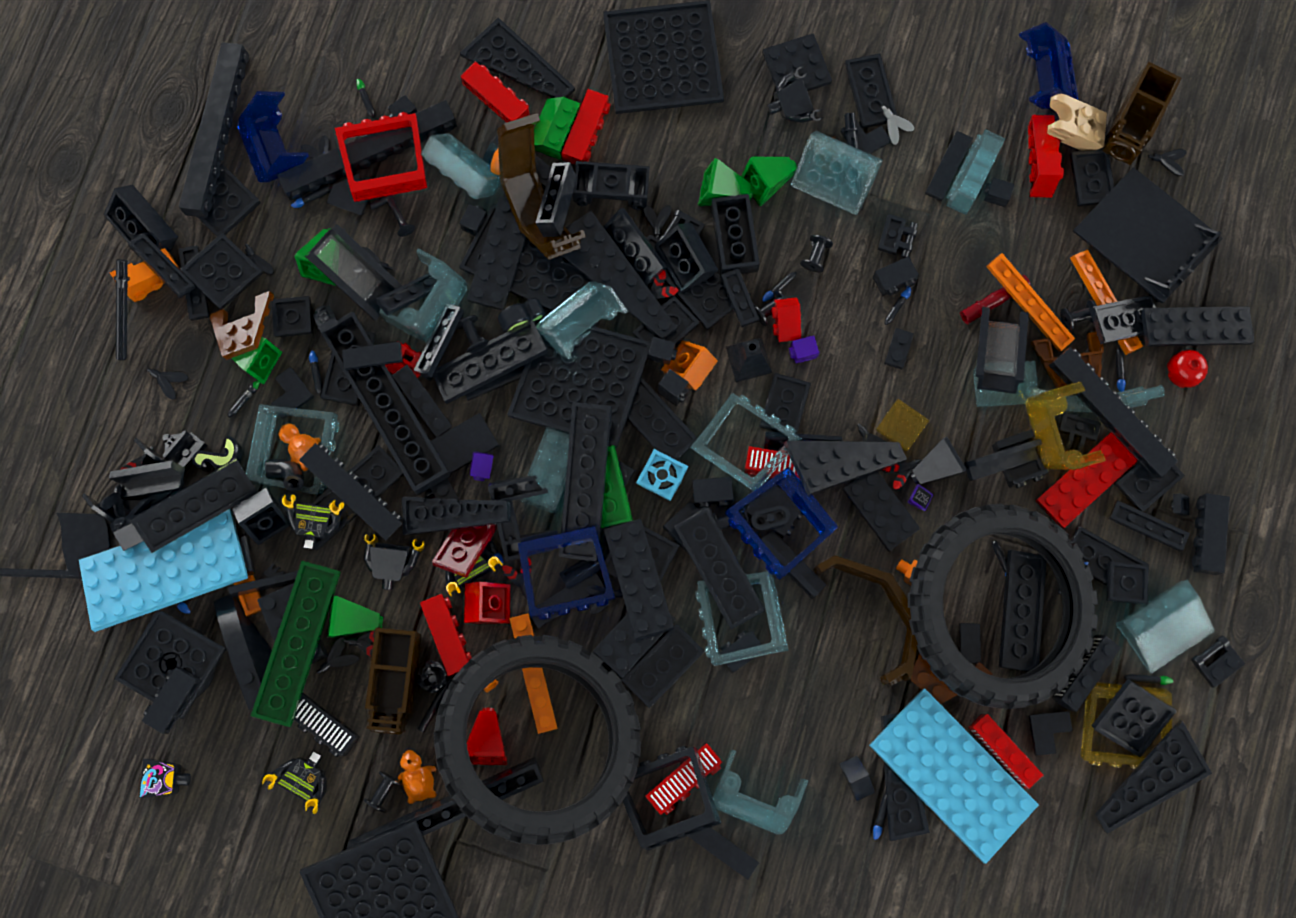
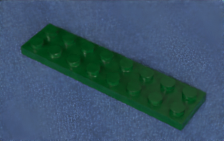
[251,561,341,727]

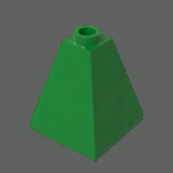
[741,157,797,207]
[698,158,753,206]
[295,228,339,286]
[231,337,282,385]
[327,596,383,638]

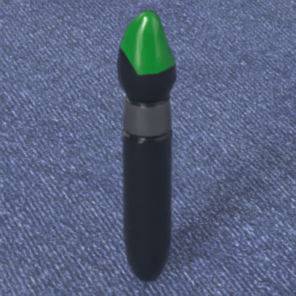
[227,381,260,418]

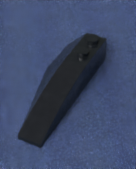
[213,595,272,710]

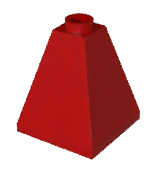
[467,708,507,765]

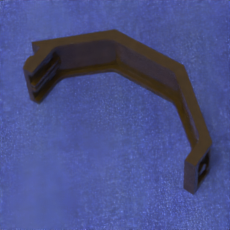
[497,113,586,260]
[813,555,918,686]

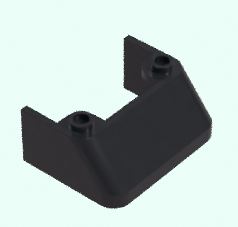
[82,438,184,523]

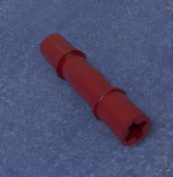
[960,275,1031,325]

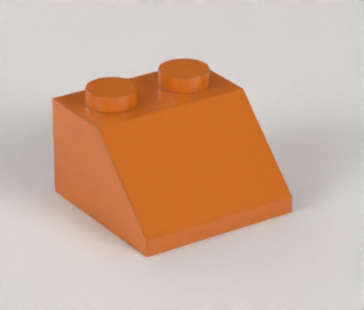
[661,340,718,391]

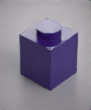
[789,335,819,364]
[469,451,493,481]

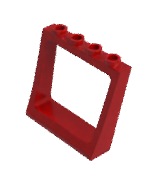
[335,112,427,202]

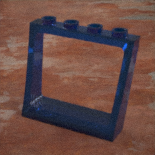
[725,466,838,580]
[518,526,616,620]

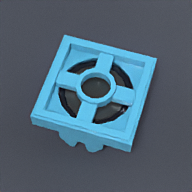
[636,449,688,501]

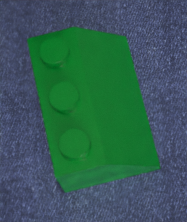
[534,97,580,160]

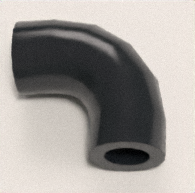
[265,459,304,491]

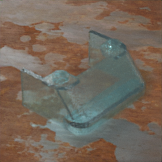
[379,248,467,343]
[536,281,628,359]
[713,750,808,834]

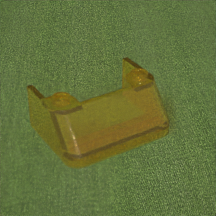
[1025,382,1106,470]

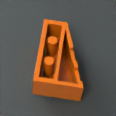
[110,248,180,302]

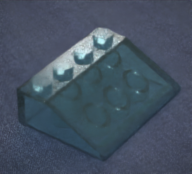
[791,131,883,215]
[1116,580,1215,674]

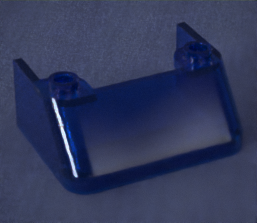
[1019,22,1079,109]
[238,91,309,182]

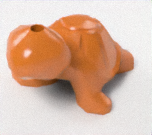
[278,423,321,471]
[398,750,437,804]

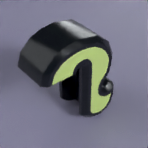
[498,298,545,333]
[192,436,242,472]

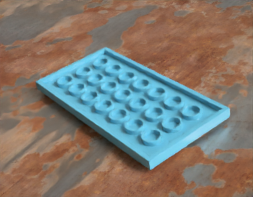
[79,509,248,632]
[869,689,1039,864]

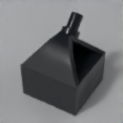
[232,488,290,545]

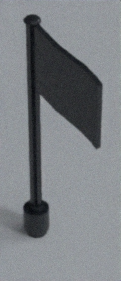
[0,513,110,579]

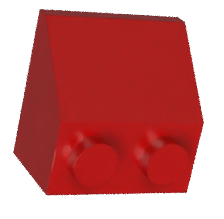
[464,582,510,624]

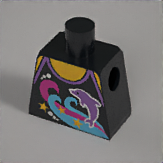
[139,759,191,798]

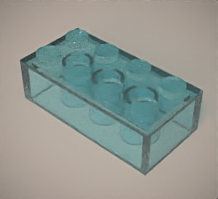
[946,129,1005,215]
[421,133,501,199]
[520,427,570,514]

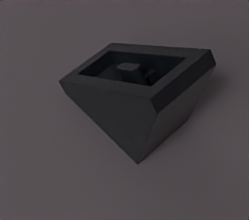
[839,756,875,801]

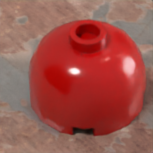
[1167,350,1208,388]

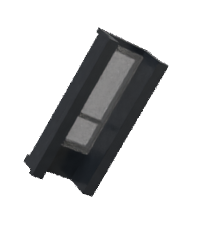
[305,224,402,321]
[975,307,1028,394]

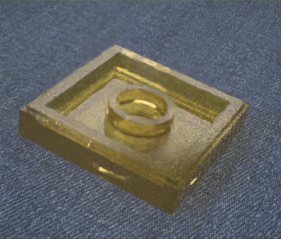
[876,399,929,451]

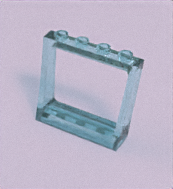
[690,393,802,492]
[246,404,339,496]
[695,571,789,666]

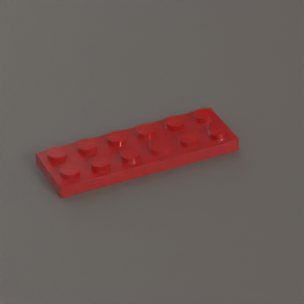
[1036,432,1138,529]

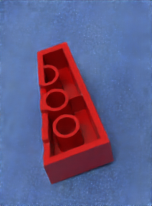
[1028,115,1064,198]

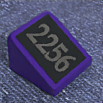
[907,484,933,512]

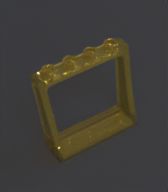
[1081,682,1172,769]

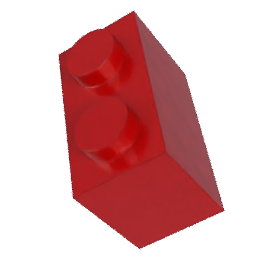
[772,297,801,342]

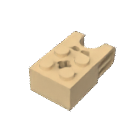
[1047,94,1107,151]

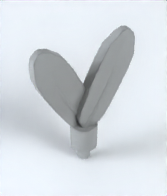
[882,106,914,145]

